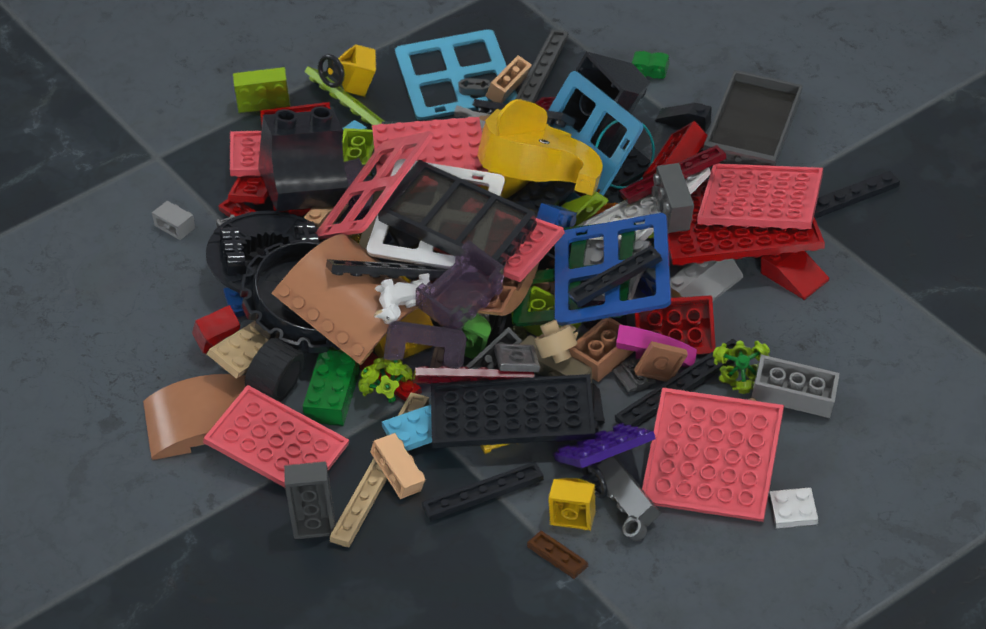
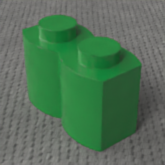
[632,51,669,79]

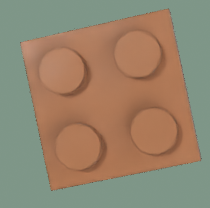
[634,341,688,382]

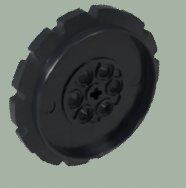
[240,240,340,353]

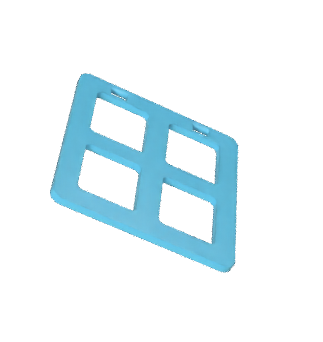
[395,30,517,120]

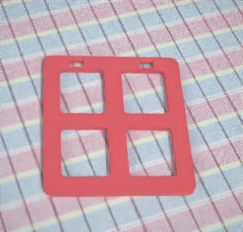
[316,131,433,240]

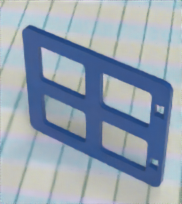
[555,213,671,326]

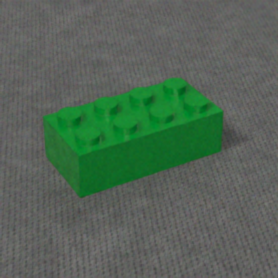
[303,350,360,426]

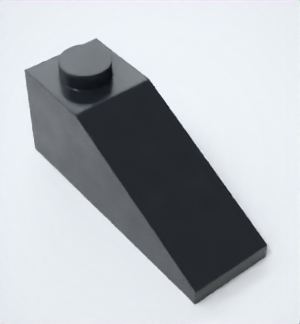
[655,103,711,133]

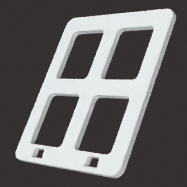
[367,159,505,273]

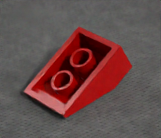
[761,251,829,300]

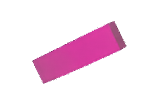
[616,325,697,368]

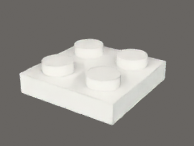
[770,487,818,528]

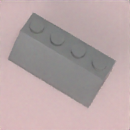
[670,259,743,301]

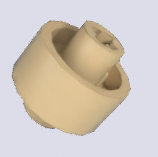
[534,320,578,363]

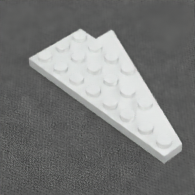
[577,167,711,241]

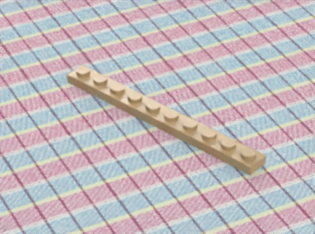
[330,392,429,547]

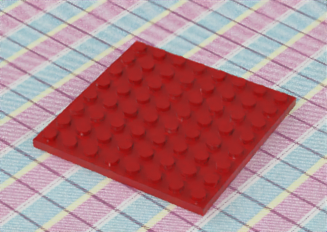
[668,180,825,266]

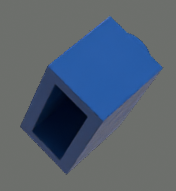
[536,203,577,228]

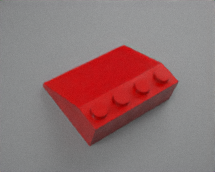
[635,295,716,355]

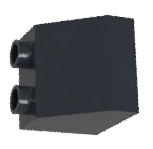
[562,51,650,153]

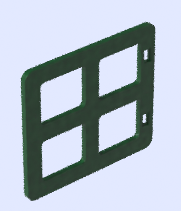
[512,223,637,327]

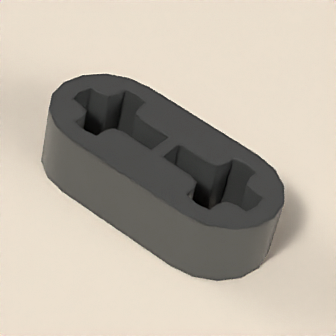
[458,78,491,96]

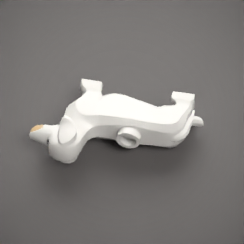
[374,273,432,324]

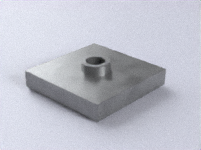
[494,344,540,372]

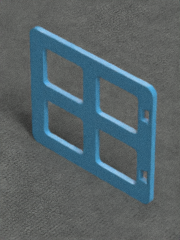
[548,71,643,202]

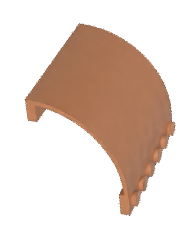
[271,234,434,365]

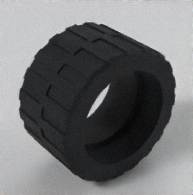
[245,338,305,402]

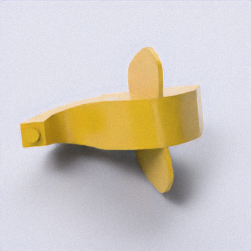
[477,99,603,199]

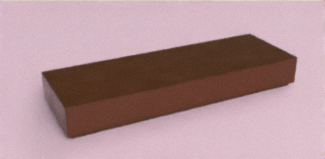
[527,530,588,579]

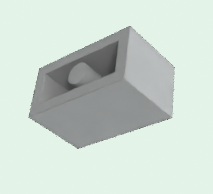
[152,201,195,240]

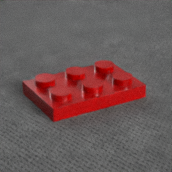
[228,175,269,205]

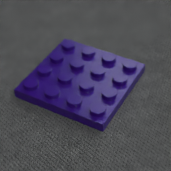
[553,423,656,468]

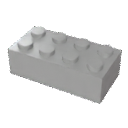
[751,355,840,418]

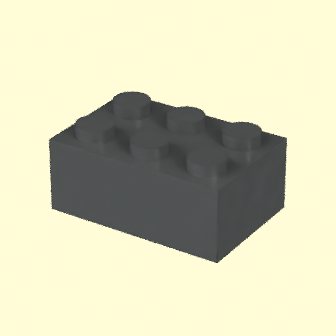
[651,163,694,233]

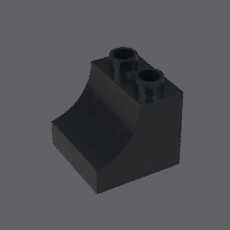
[258,107,349,211]

